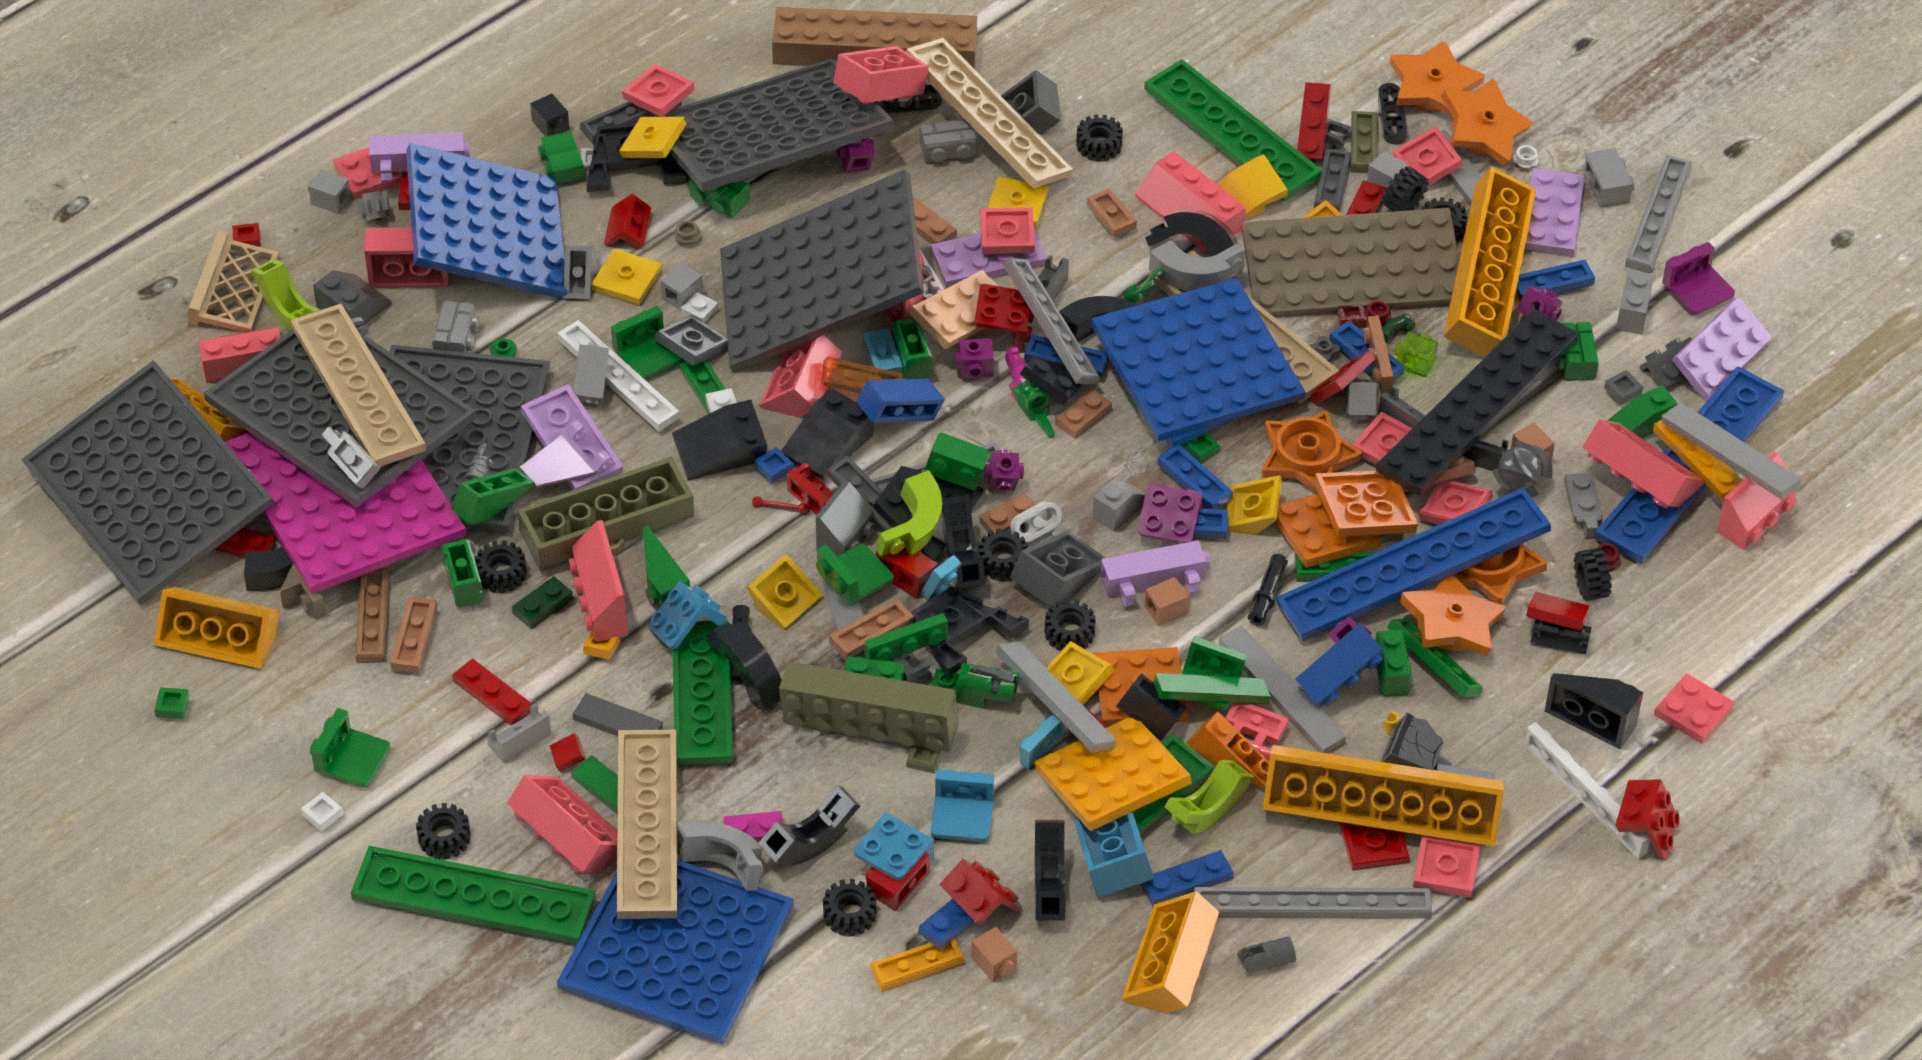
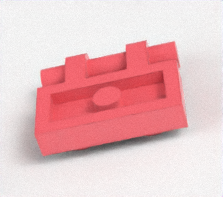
[1225,703,1289,760]

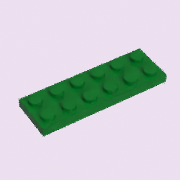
[672,620,733,765]

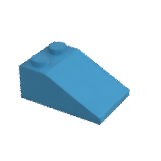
[1074,811,1154,897]

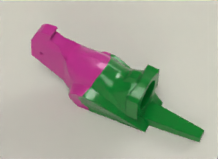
[1005,347,1055,438]

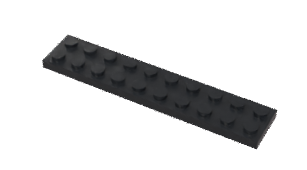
[1376,309,1579,497]

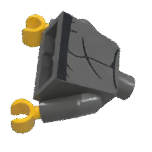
[1380,712,1452,771]

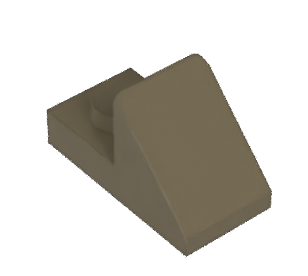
[280,564,326,620]

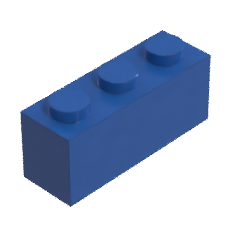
[856,379,945,423]
[1295,623,1385,708]

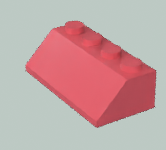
[1135,151,1246,254]
[1582,419,1705,508]
[568,520,628,642]
[507,775,618,874]

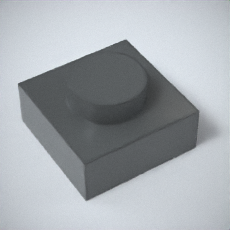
[1604,370,1643,405]

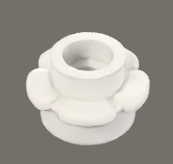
[1513,145,1539,169]

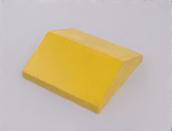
[1226,475,1282,534]
[746,554,823,630]

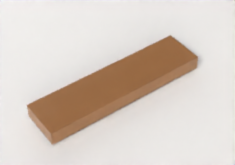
[356,568,389,663]

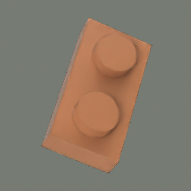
[1087,188,1137,238]
[1055,389,1112,439]
[979,492,1036,534]

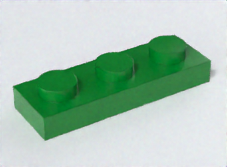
[865,613,948,661]

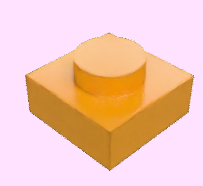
[583,631,620,660]

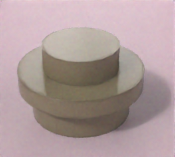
[674,220,701,245]

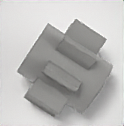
[357,191,390,220]

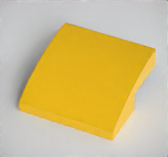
[1218,154,1288,220]

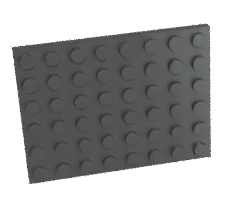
[651,58,894,192]
[720,169,924,372]
[204,307,476,507]
[389,345,551,533]
[21,360,275,605]

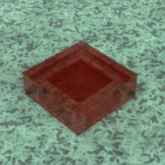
[1336,304,1367,328]

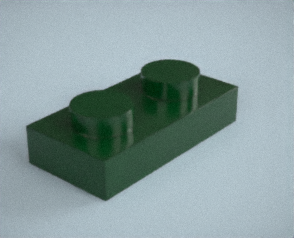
[512,576,573,629]

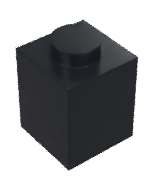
[530,93,570,136]

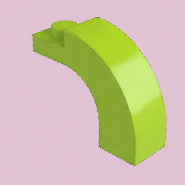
[251,259,320,332]
[876,470,942,556]
[1164,760,1254,834]

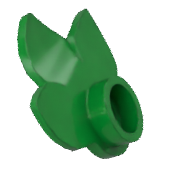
[1122,269,1165,304]

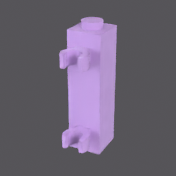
[369,132,470,182]
[1101,541,1209,607]

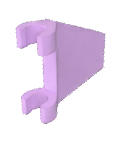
[520,420,613,488]

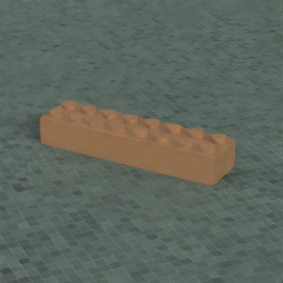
[772,7,978,70]

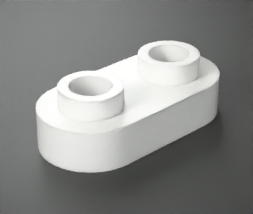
[1010,501,1062,542]

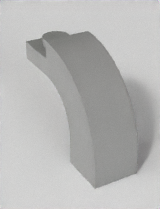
[1149,240,1245,291]
[677,820,763,891]

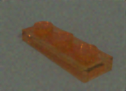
[821,356,903,393]

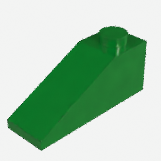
[1606,385,1678,438]
[451,468,535,525]
[643,525,690,608]

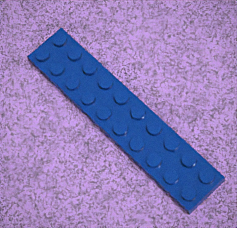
[1594,366,1784,564]
[1276,487,1551,642]

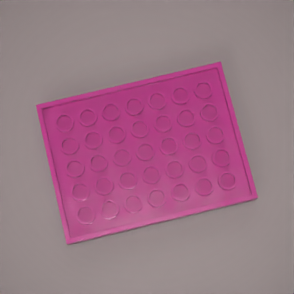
[225,432,466,594]

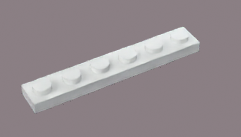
[557,320,680,432]
[1524,722,1650,859]

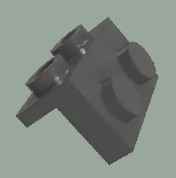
[1639,337,1692,388]

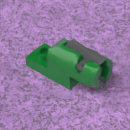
[930,663,1019,709]

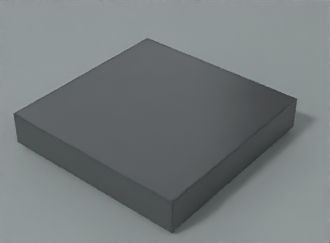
[654,315,729,366]

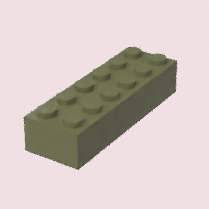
[517,457,694,570]
[779,661,959,752]

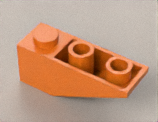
[1186,711,1269,790]

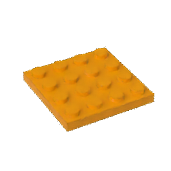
[1034,717,1192,831]

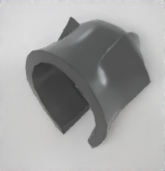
[1492,441,1553,497]

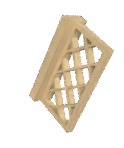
[188,231,279,332]

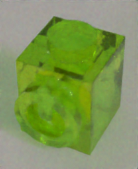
[1394,332,1438,378]

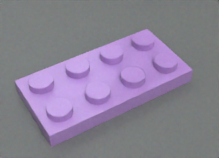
[1524,168,1585,257]
[930,231,1047,289]
[1671,296,1772,401]
[521,384,623,490]

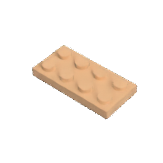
[909,270,998,349]

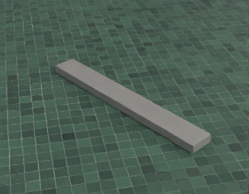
[1194,887,1432,918]

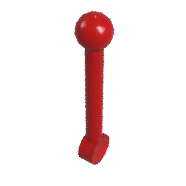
[752,496,808,514]

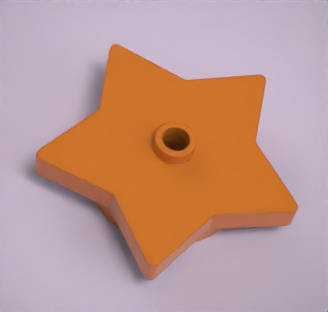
[1389,41,1485,116]
[1441,79,1533,166]
[1261,410,1362,493]
[1442,544,1547,605]
[1400,575,1506,656]

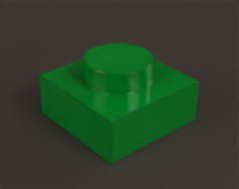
[154,687,190,719]

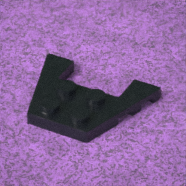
[586,122,687,193]
[873,465,984,562]
[911,587,1029,677]

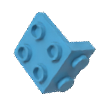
[648,580,727,650]
[931,770,994,842]
[854,812,934,881]

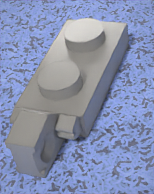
[322,426,380,489]
[1564,473,1602,539]

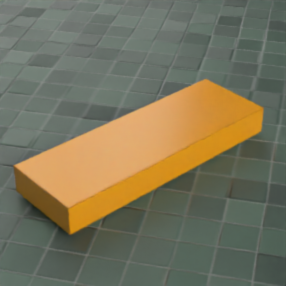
[870,938,964,992]

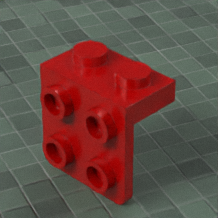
[974,284,1034,353]
[1615,779,1680,860]
[939,858,1022,925]

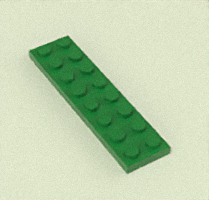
[1144,59,1322,201]
[351,846,596,944]

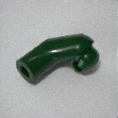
[1382,314,1416,343]

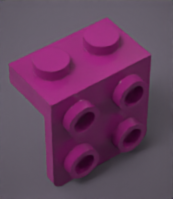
[1662,242,1735,315]
[1138,483,1203,543]

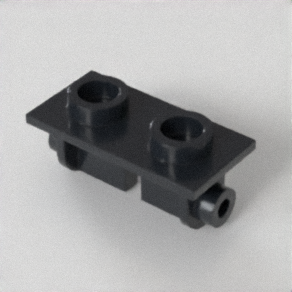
[1530,619,1592,655]

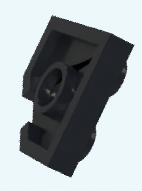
[1020,357,1083,405]

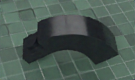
[1145,210,1238,257]
[1059,296,1137,343]
[942,494,986,589]
[244,546,293,591]
[705,622,782,710]
[759,785,860,865]
[1034,820,1066,921]

